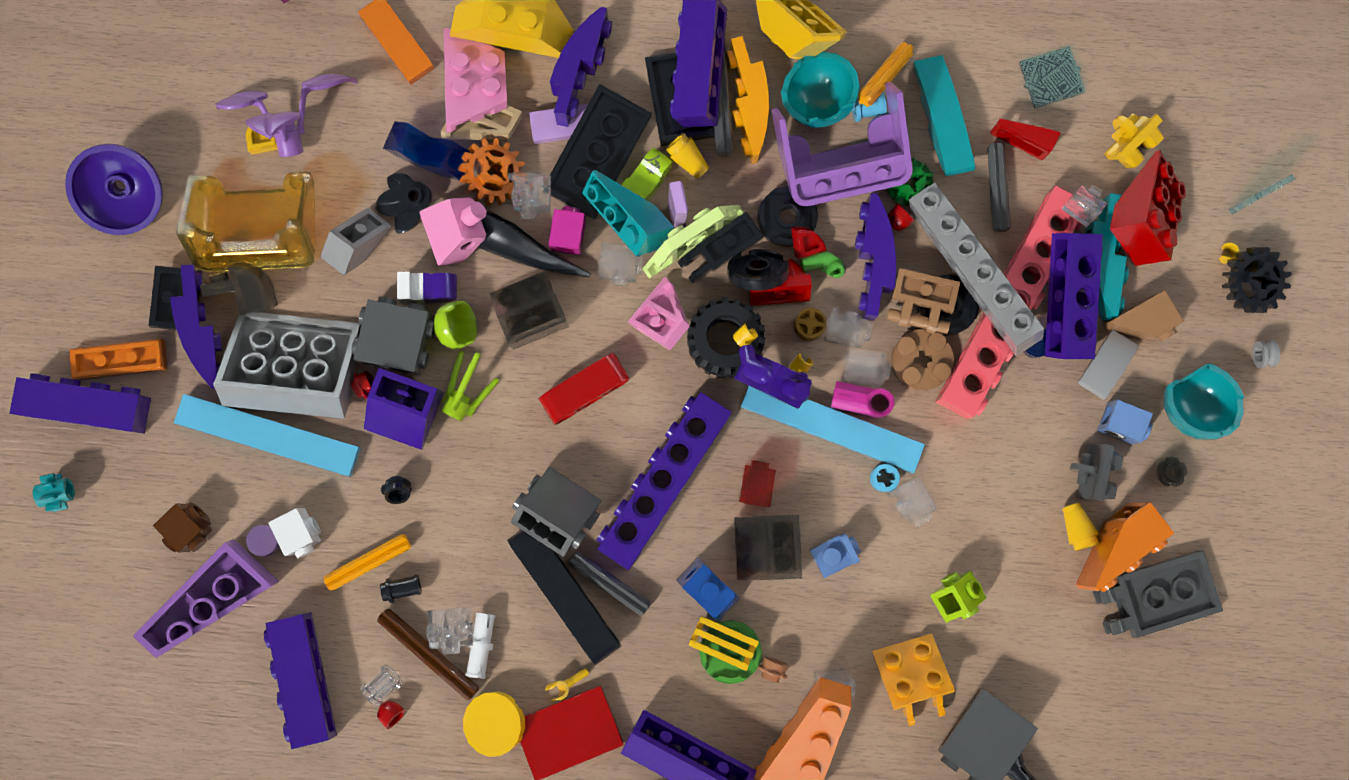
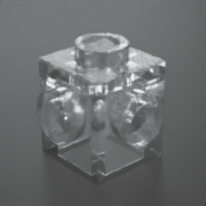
[426,608,474,655]

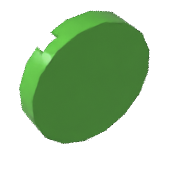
[699,620,762,684]

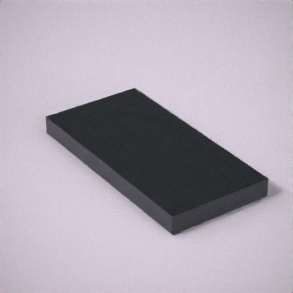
[542,84,653,220]

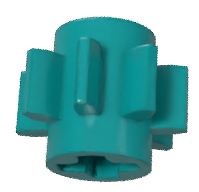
[32,473,75,512]

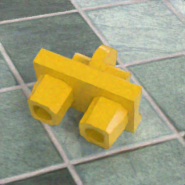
[1104,113,1164,168]

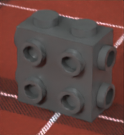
[352,297,435,376]
[510,467,602,557]

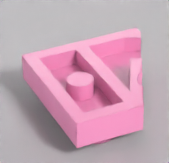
[628,277,690,350]

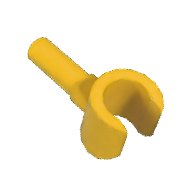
[1219,243,1240,264]
[545,668,589,701]

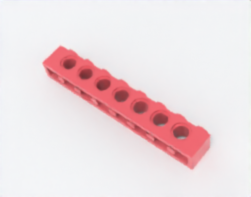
[935,185,1088,419]

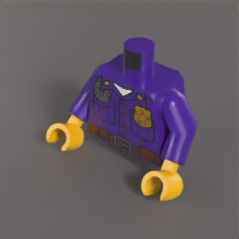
[733,324,813,409]

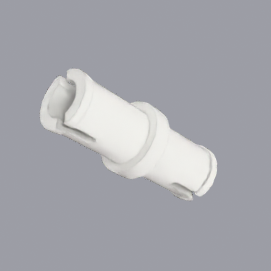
[465,612,496,679]

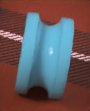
[870,464,900,492]

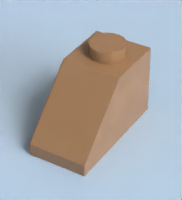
[1102,290,1185,342]

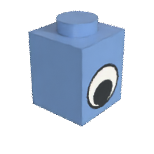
[1097,400,1153,445]

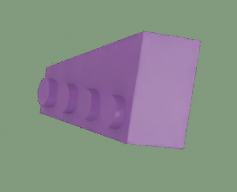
[133,539,279,658]

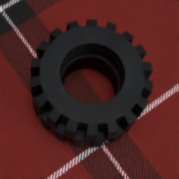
[687,297,766,379]

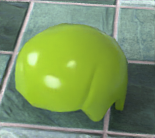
[434,301,477,349]

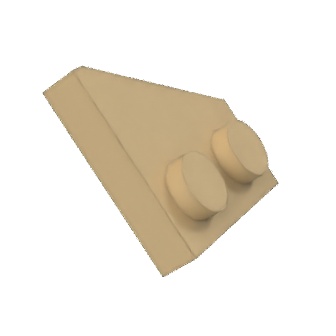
[441,105,522,141]

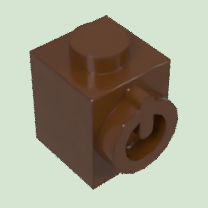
[153,502,212,553]

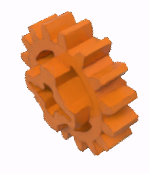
[458,138,526,206]

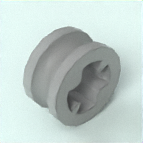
[1252,340,1280,368]

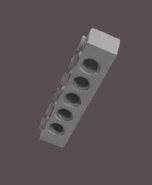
[909,183,1044,356]

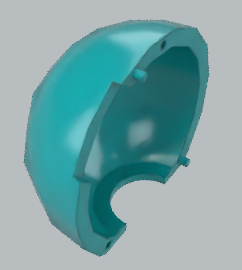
[781,52,860,128]
[1164,364,1245,440]

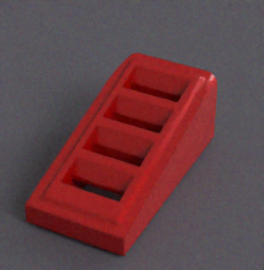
[990,118,1061,160]

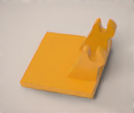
[872,633,955,726]

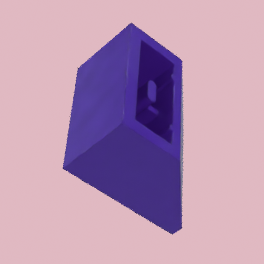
[364,368,444,450]

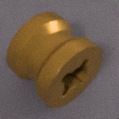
[794,308,826,342]

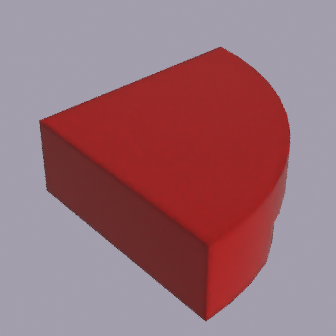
[791,227,827,259]

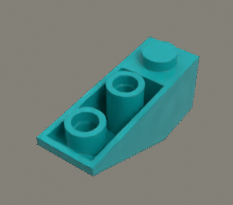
[582,170,674,257]

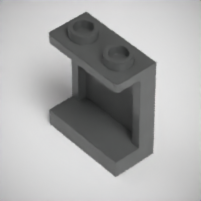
[938,688,1038,780]

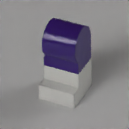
[397,272,457,305]

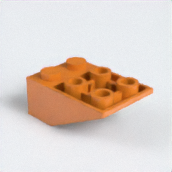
[1076,502,1174,592]

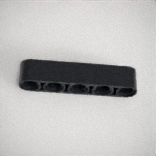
[507,530,622,665]

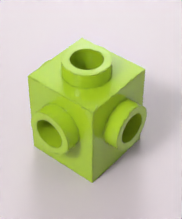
[930,570,987,623]

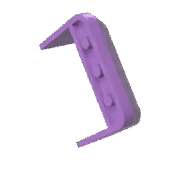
[771,82,913,206]

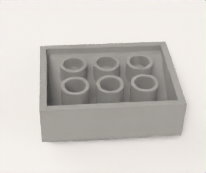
[214,310,361,419]

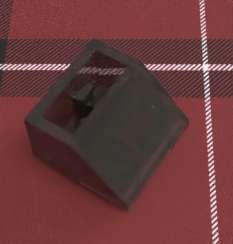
[490,271,570,350]
[734,515,802,580]

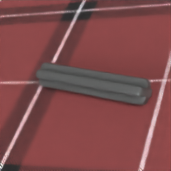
[987,143,1011,232]
[568,551,650,616]

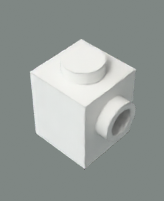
[268,508,321,559]

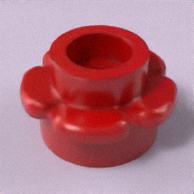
[351,371,374,399]

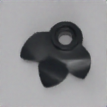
[375,173,432,234]

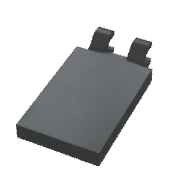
[1093,550,1223,638]

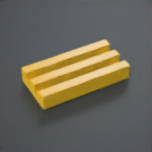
[688,616,759,671]

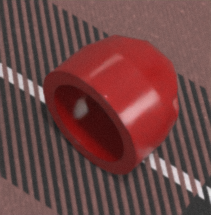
[887,204,914,231]
[377,700,406,729]

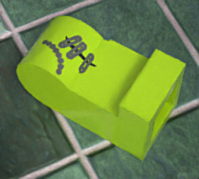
[622,147,674,201]

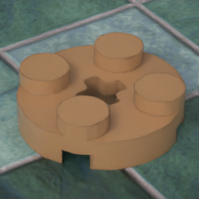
[891,329,954,391]

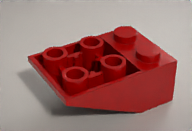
[1110,150,1186,266]

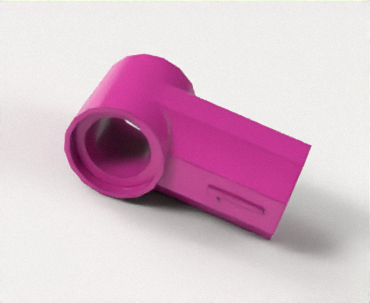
[831,381,894,418]

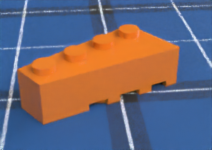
[753,677,852,780]

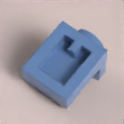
[809,533,861,578]

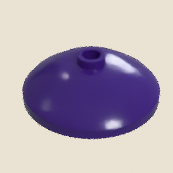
[65,144,163,235]

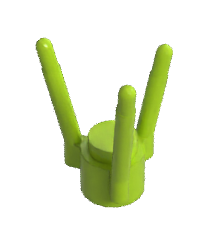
[441,351,499,421]

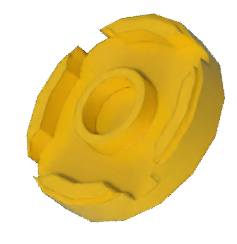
[463,691,525,757]

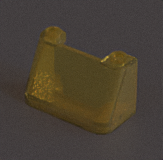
[176,171,316,271]

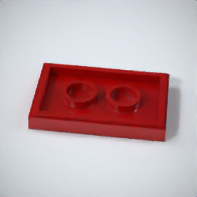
[520,685,624,780]

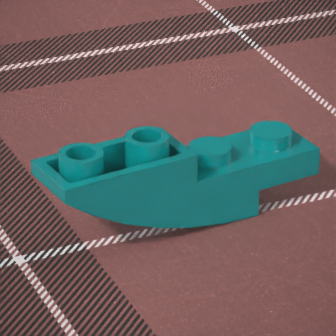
[1084,193,1129,321]

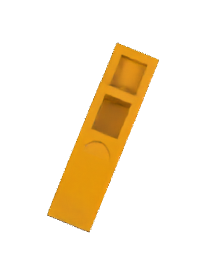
[726,36,769,164]

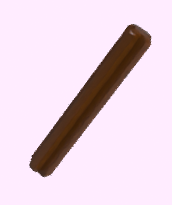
[377,609,479,701]

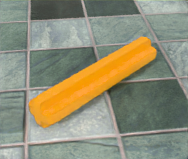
[858,42,914,107]
[323,534,411,591]

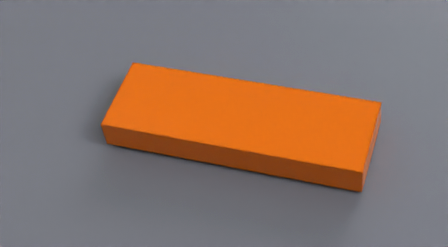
[358,0,435,85]
[69,339,167,380]

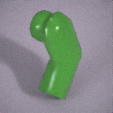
[800,251,846,278]

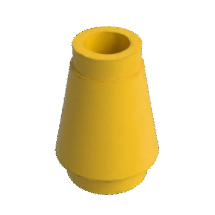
[666,133,710,179]
[1062,503,1100,551]

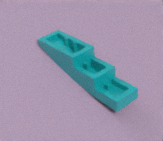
[913,55,976,177]

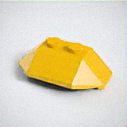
[450,0,574,58]
[756,0,847,59]

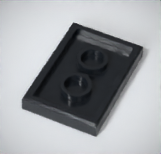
[645,52,715,146]

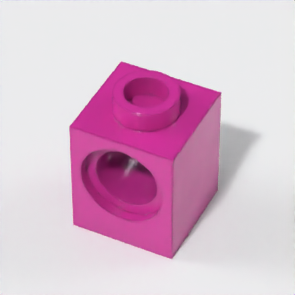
[548,206,586,255]

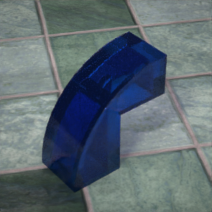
[383,121,470,180]

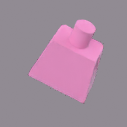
[419,197,486,266]

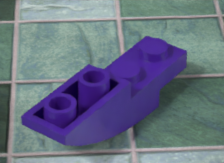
[550,7,612,127]
[855,193,896,321]
[170,264,222,389]

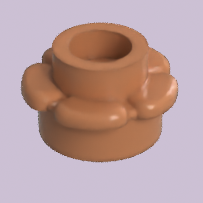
[758,656,788,683]

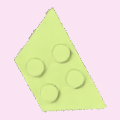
[643,205,744,279]

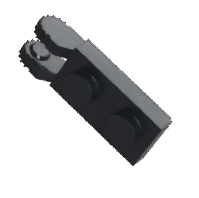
[678,212,764,283]

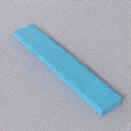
[741,386,925,474]
[174,394,361,477]

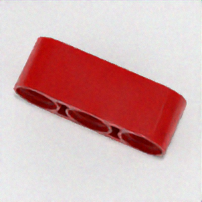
[538,353,630,425]

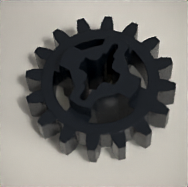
[1222,247,1292,313]

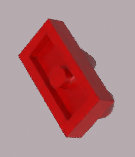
[749,258,812,306]

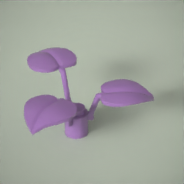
[215,74,357,157]

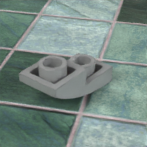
[1077,329,1139,400]

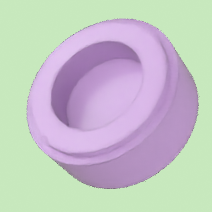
[246,525,279,556]

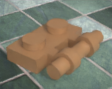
[886,268,960,334]

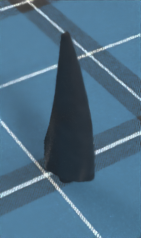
[478,211,592,277]

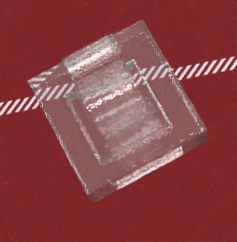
[1062,184,1107,227]

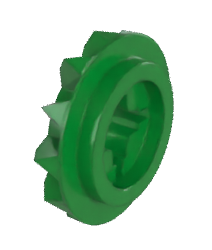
[887,157,933,206]

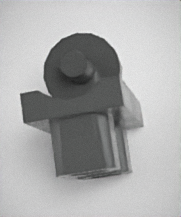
[1070,444,1123,501]

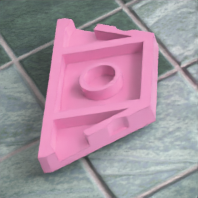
[444,28,507,132]

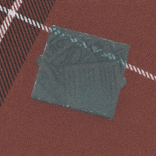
[1019,46,1085,109]

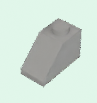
[321,208,391,275]

